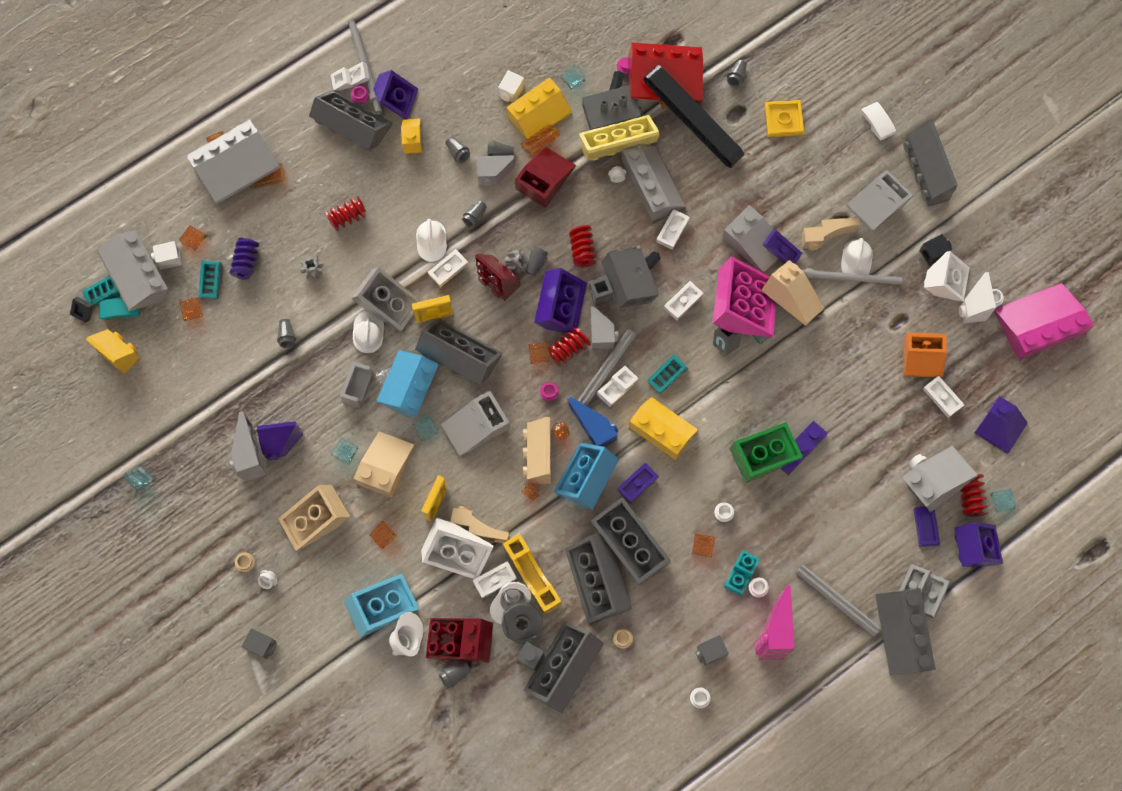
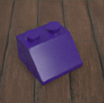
[955,522,1003,568]

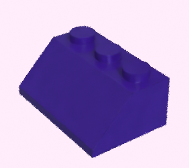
[534,268,587,334]

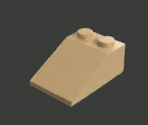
[761,261,824,326]
[353,431,415,498]
[278,485,350,551]

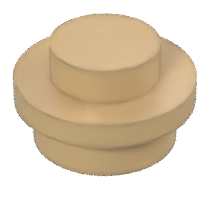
[235,552,255,572]
[613,628,633,649]

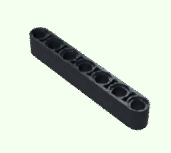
[643,65,744,168]

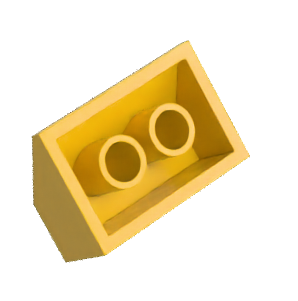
[506,77,572,143]
[629,397,698,460]

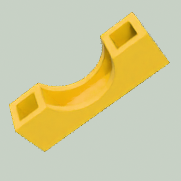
[503,534,562,615]

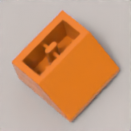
[903,333,947,378]

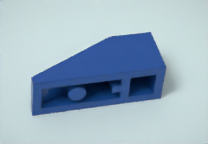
[567,397,619,447]

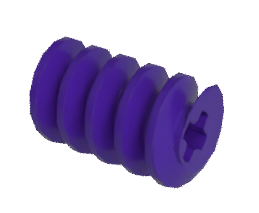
[229,238,260,280]

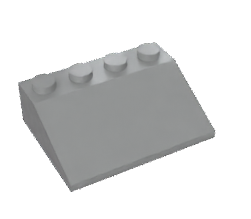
[186,120,280,204]

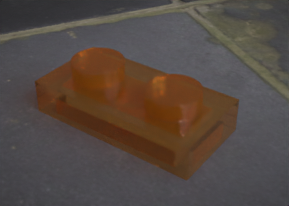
[520,124,560,155]
[250,163,287,190]

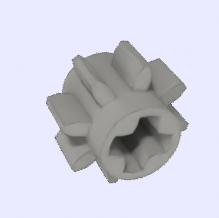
[505,250,528,274]
[300,256,324,279]

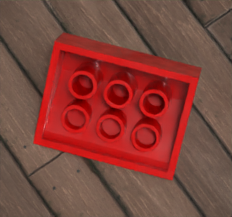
[628,42,703,103]

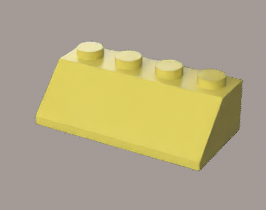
[579,115,659,161]

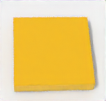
[764,100,804,137]
[412,295,453,323]
[421,475,448,522]

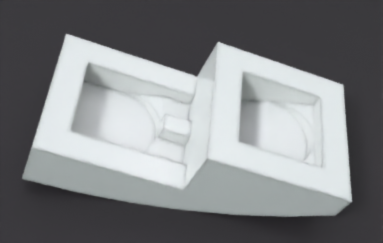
[331,62,370,91]
[861,102,896,141]
[596,366,639,407]

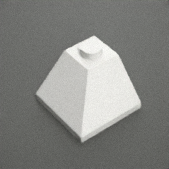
[924,251,970,302]
[959,272,996,323]

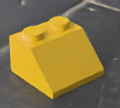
[86,329,140,374]

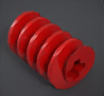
[325,196,366,231]
[569,225,596,267]
[548,328,591,367]
[960,474,988,517]

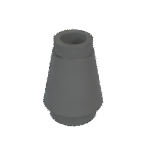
[727,60,747,87]
[446,137,470,163]
[487,141,514,156]
[462,201,487,228]
[525,247,548,276]
[277,319,296,348]
[439,661,471,688]

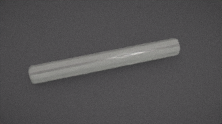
[577,329,636,406]
[796,565,880,636]

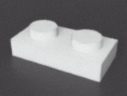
[656,209,690,250]
[428,249,469,288]
[664,281,704,320]
[923,376,964,418]
[473,561,517,599]

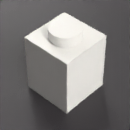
[498,70,524,102]
[151,241,182,270]

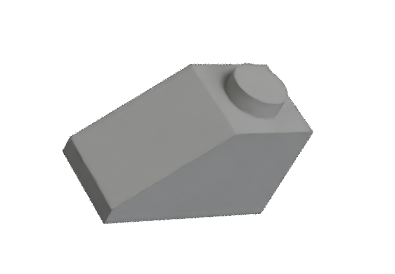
[477,155,515,186]
[591,307,618,349]

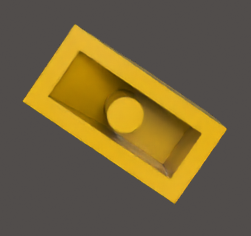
[401,119,422,154]

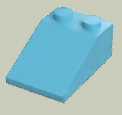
[344,574,419,638]

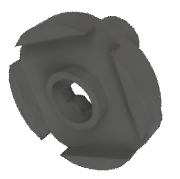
[501,603,542,644]

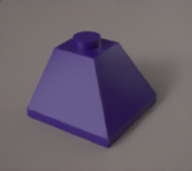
[373,70,418,120]
[974,396,1028,454]
[257,421,303,460]

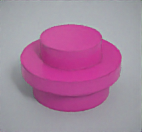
[617,58,629,75]
[351,86,369,104]
[540,382,559,401]

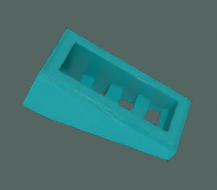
[198,260,222,299]
[82,276,121,306]
[647,354,688,394]

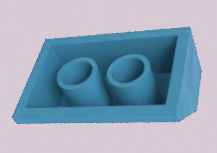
[376,350,439,418]
[554,442,619,510]

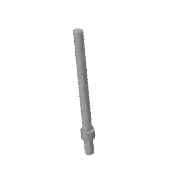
[349,21,383,114]
[802,268,902,285]

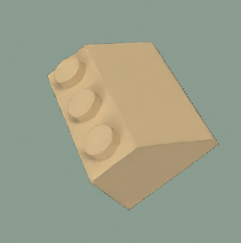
[523,417,551,484]

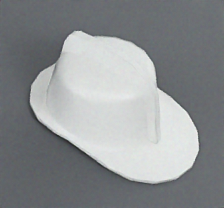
[416,219,447,262]
[841,238,873,275]
[353,311,384,354]
[490,582,531,624]
[389,612,424,657]

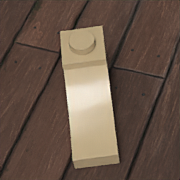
[801,218,860,250]
[451,506,510,543]

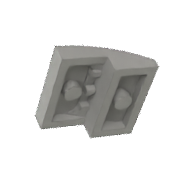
[900,564,950,619]

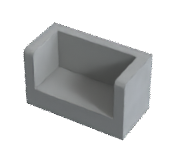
[340,362,374,408]

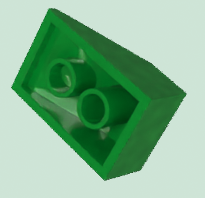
[729,422,803,483]

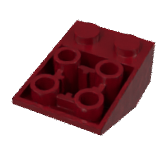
[515,147,576,208]
[475,254,521,301]
[426,618,493,663]

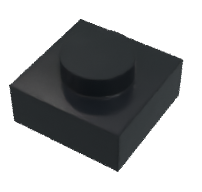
[70,296,93,323]

